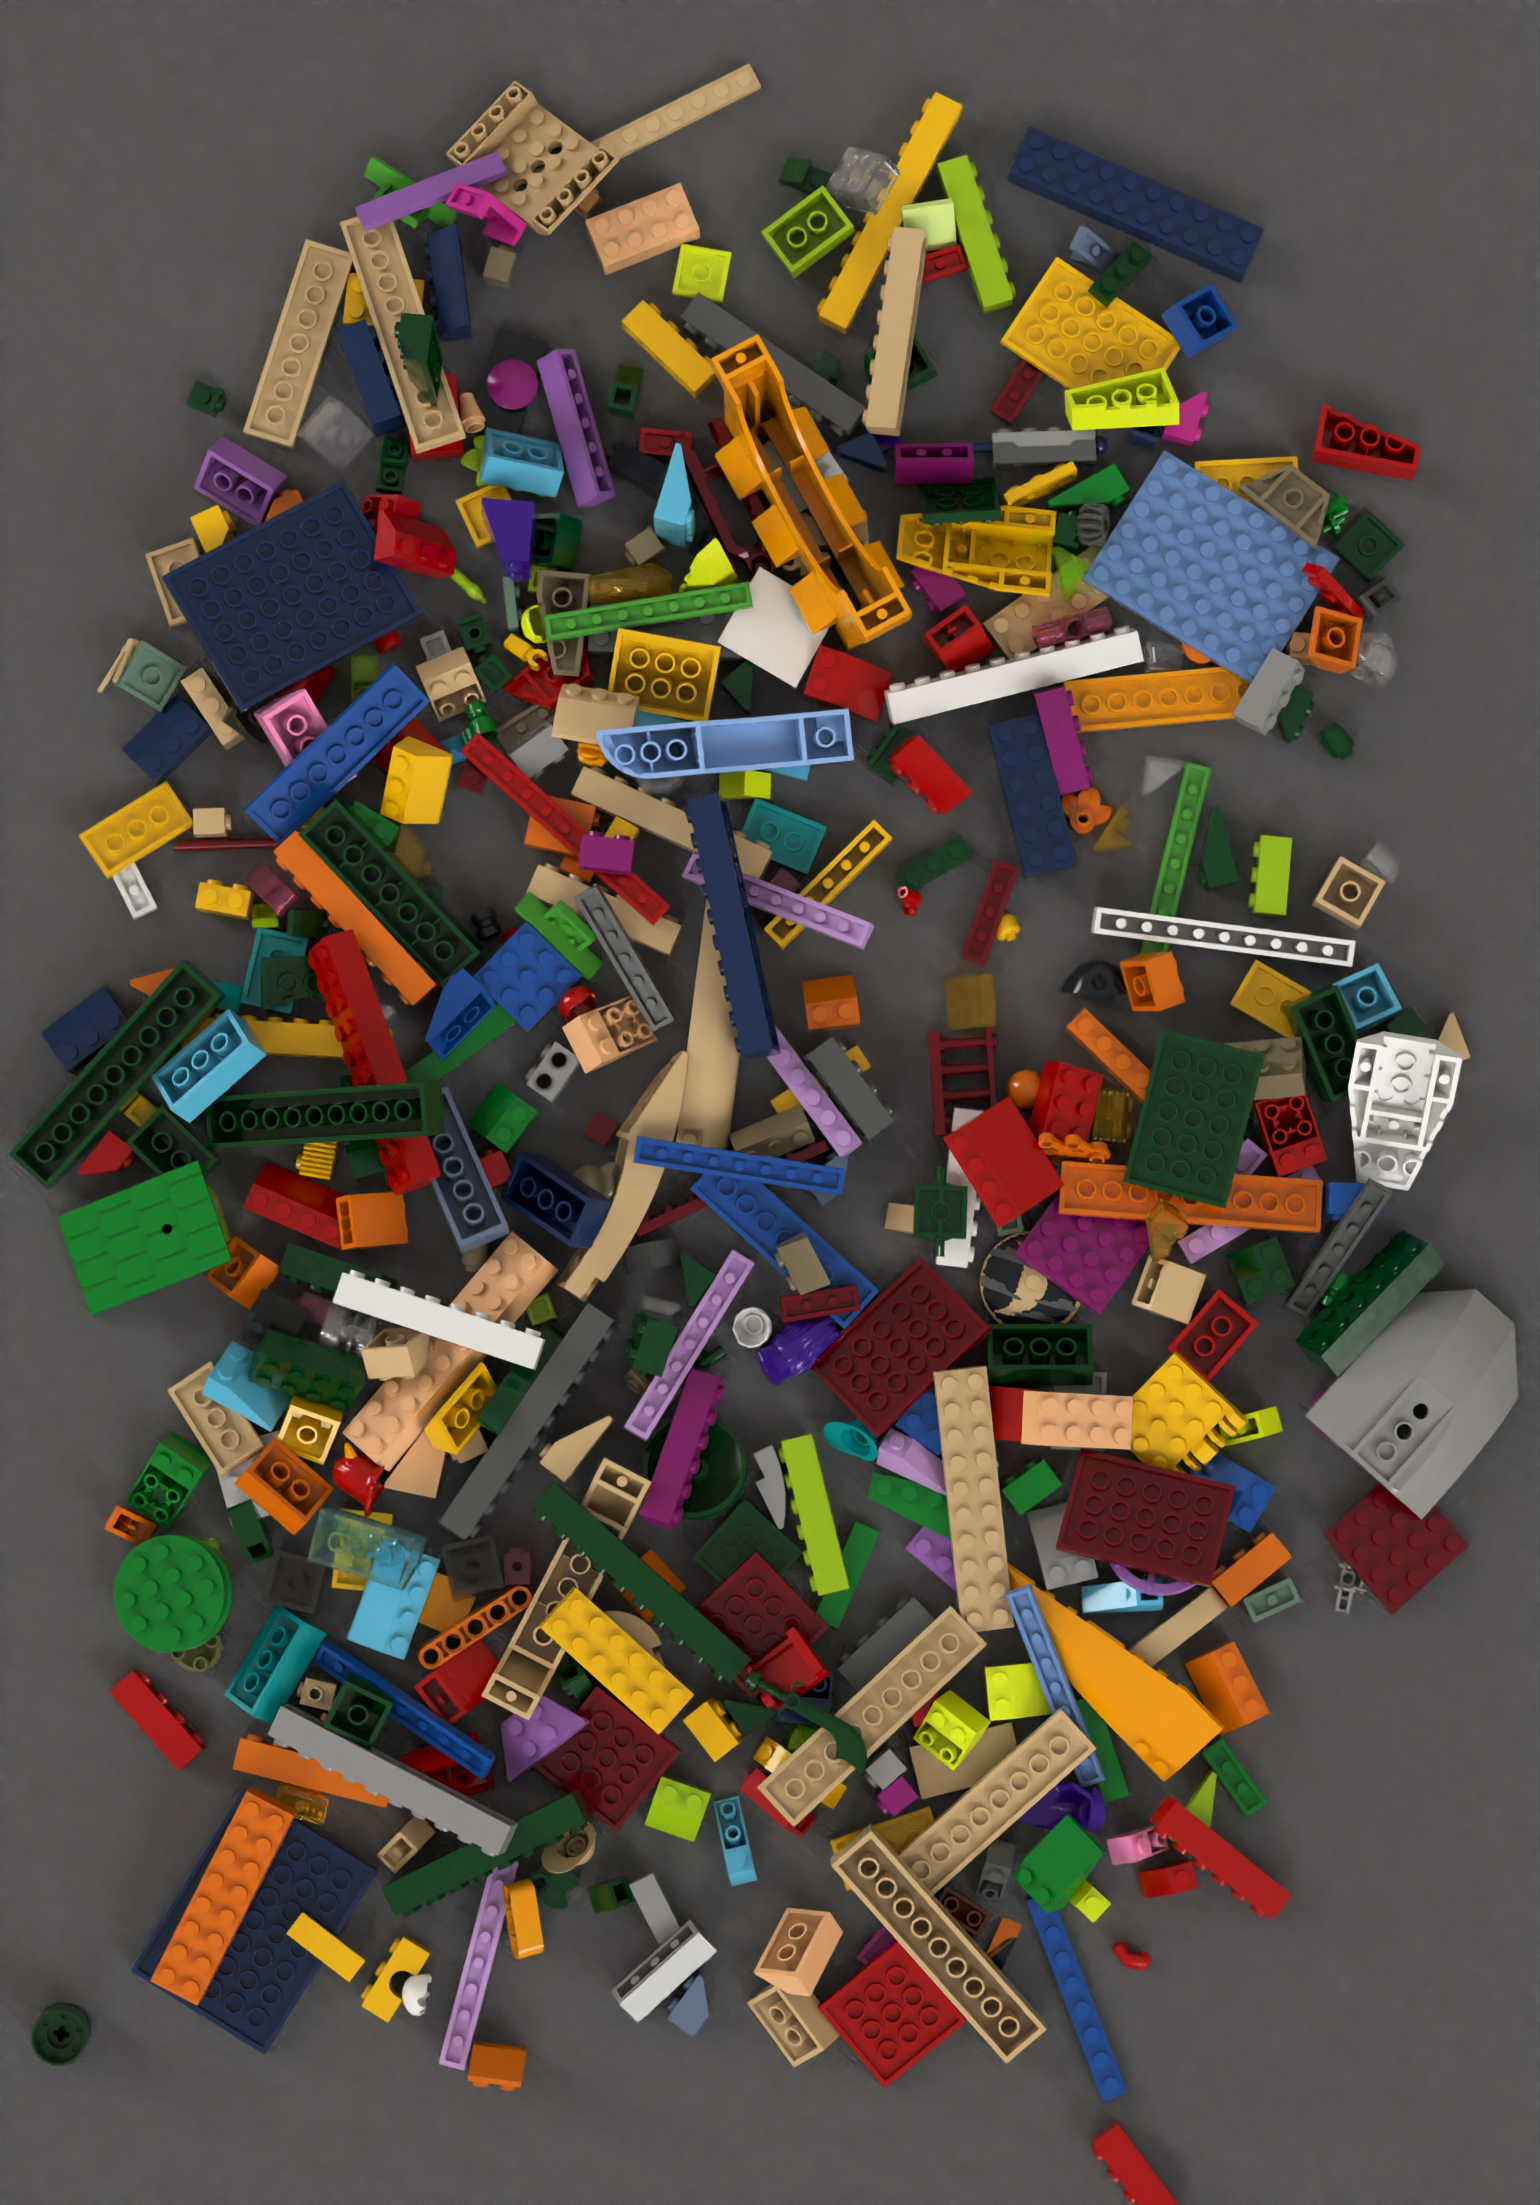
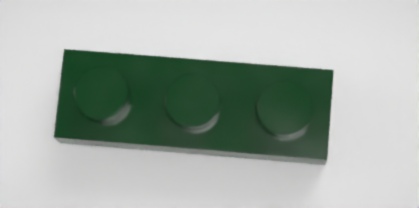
[1088,241,1153,308]
[894,834,974,891]

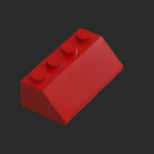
[243,1161,346,1250]

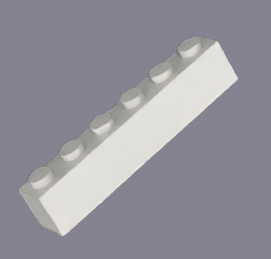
[935,1107,984,1268]

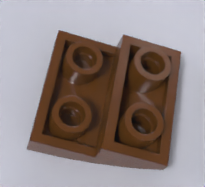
[938,1886,991,1941]

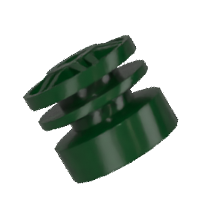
[31,2002,91,2066]

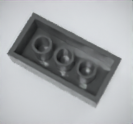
[802,1037,894,1142]

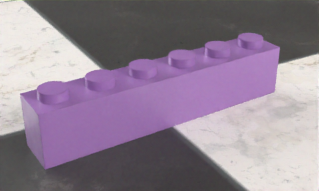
[537,349,616,507]

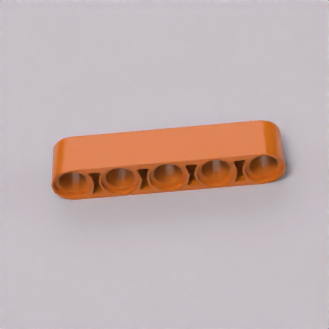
[417,1584,532,1669]

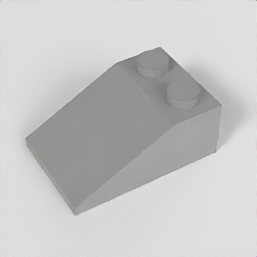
[1026,1502,1099,1590]

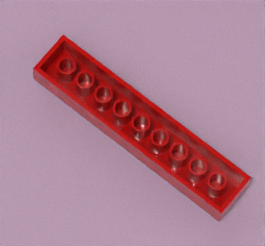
[308,929,441,1196]

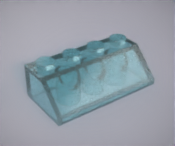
[308,1507,427,1590]

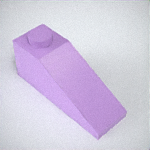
[877,1428,946,1496]

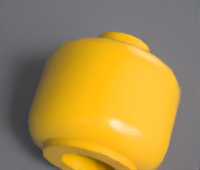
[996,914,1020,942]

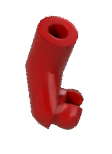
[897,886,921,916]
[1112,1941,1151,1970]

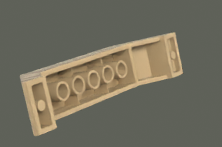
[482,1457,651,1721]

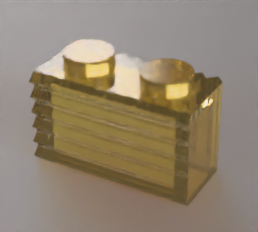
[1092,1088,1134,1144]

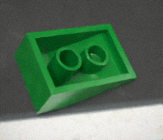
[1012,1814,1106,1914]

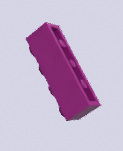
[1034,685,1094,795]

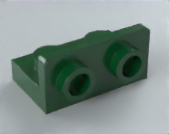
[866,723,914,785]

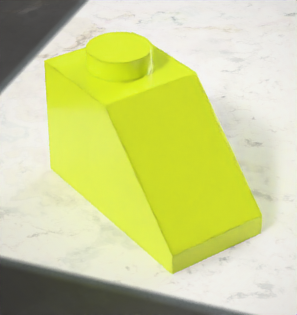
[1218,1406,1283,1447]

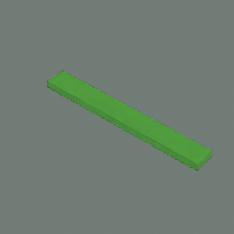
[543,581,753,642]
[1139,761,1211,954]

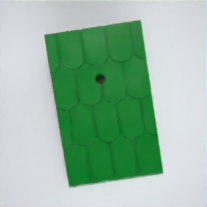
[58,1160,232,1316]

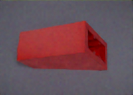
[740,1768,817,1838]

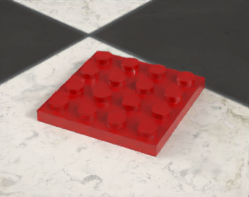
[818,1940,967,2088]

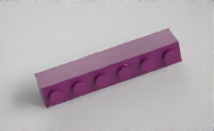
[640,1369,726,1530]

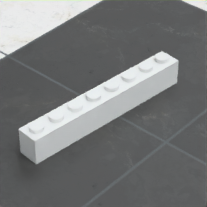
[332,1270,545,1370]

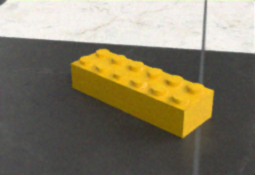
[538,1586,694,1735]

